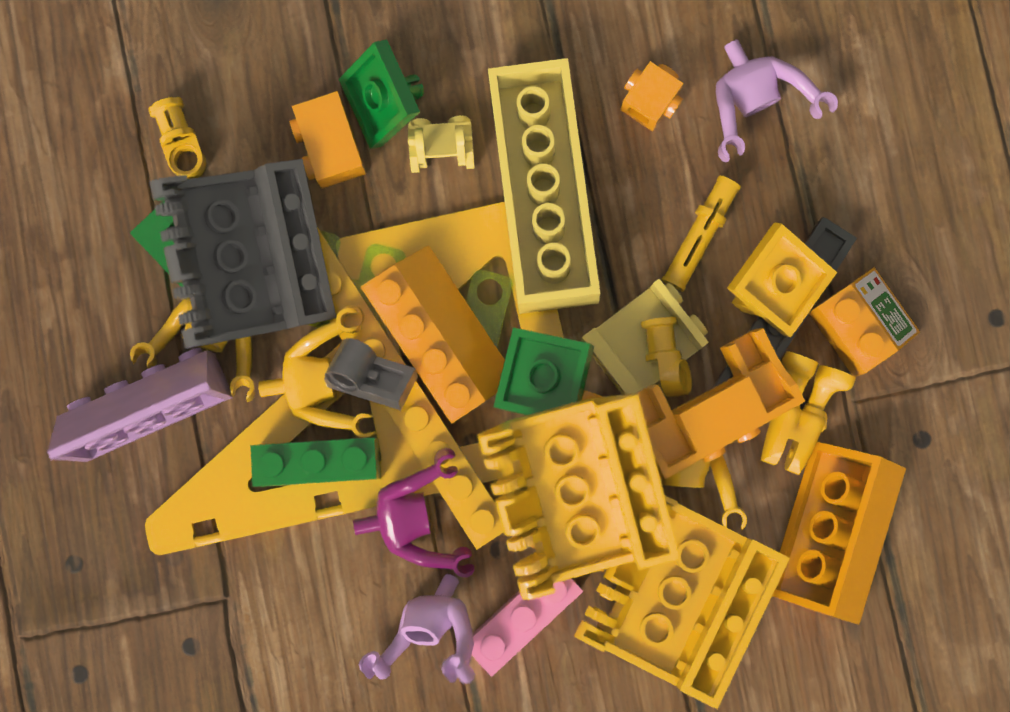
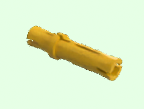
[661,175,741,292]

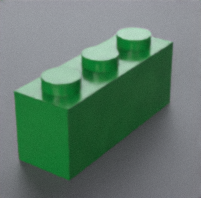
[250,437,381,487]

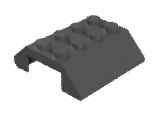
[149,159,336,348]

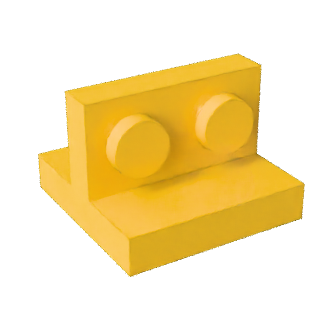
[727,223,837,338]

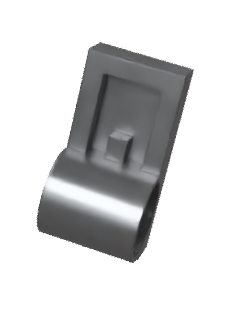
[324,338,418,410]

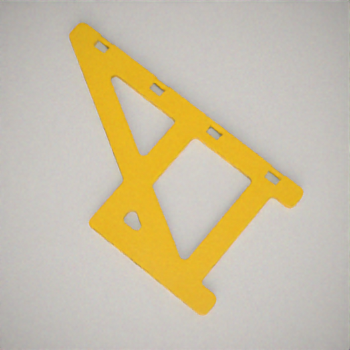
[145,202,564,555]

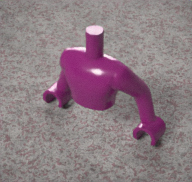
[353,448,475,577]

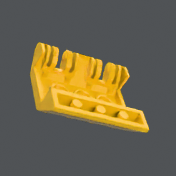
[478,393,680,600]
[574,495,790,709]

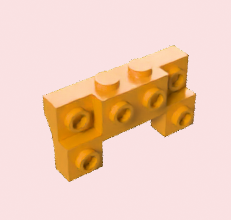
[635,328,805,479]

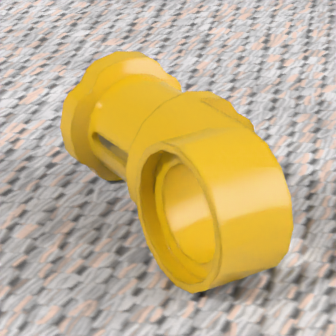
[148,97,207,179]
[641,317,692,397]

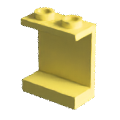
[580,279,709,395]

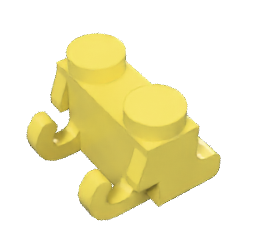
[408,116,474,173]

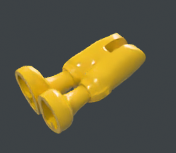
[761,351,856,475]

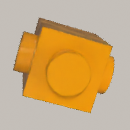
[620,61,683,132]

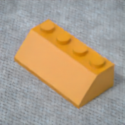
[361,245,505,424]
[772,442,906,625]

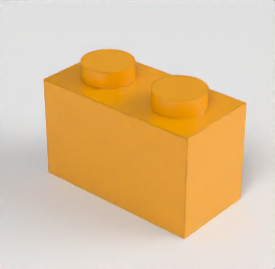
[289,91,366,189]

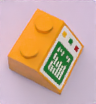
[809,267,920,377]

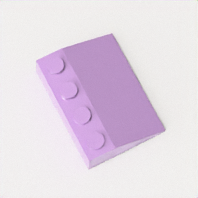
[48,348,233,462]

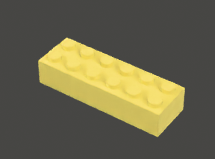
[488,58,600,314]

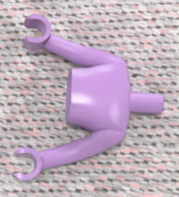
[716,40,838,162]
[359,574,475,683]

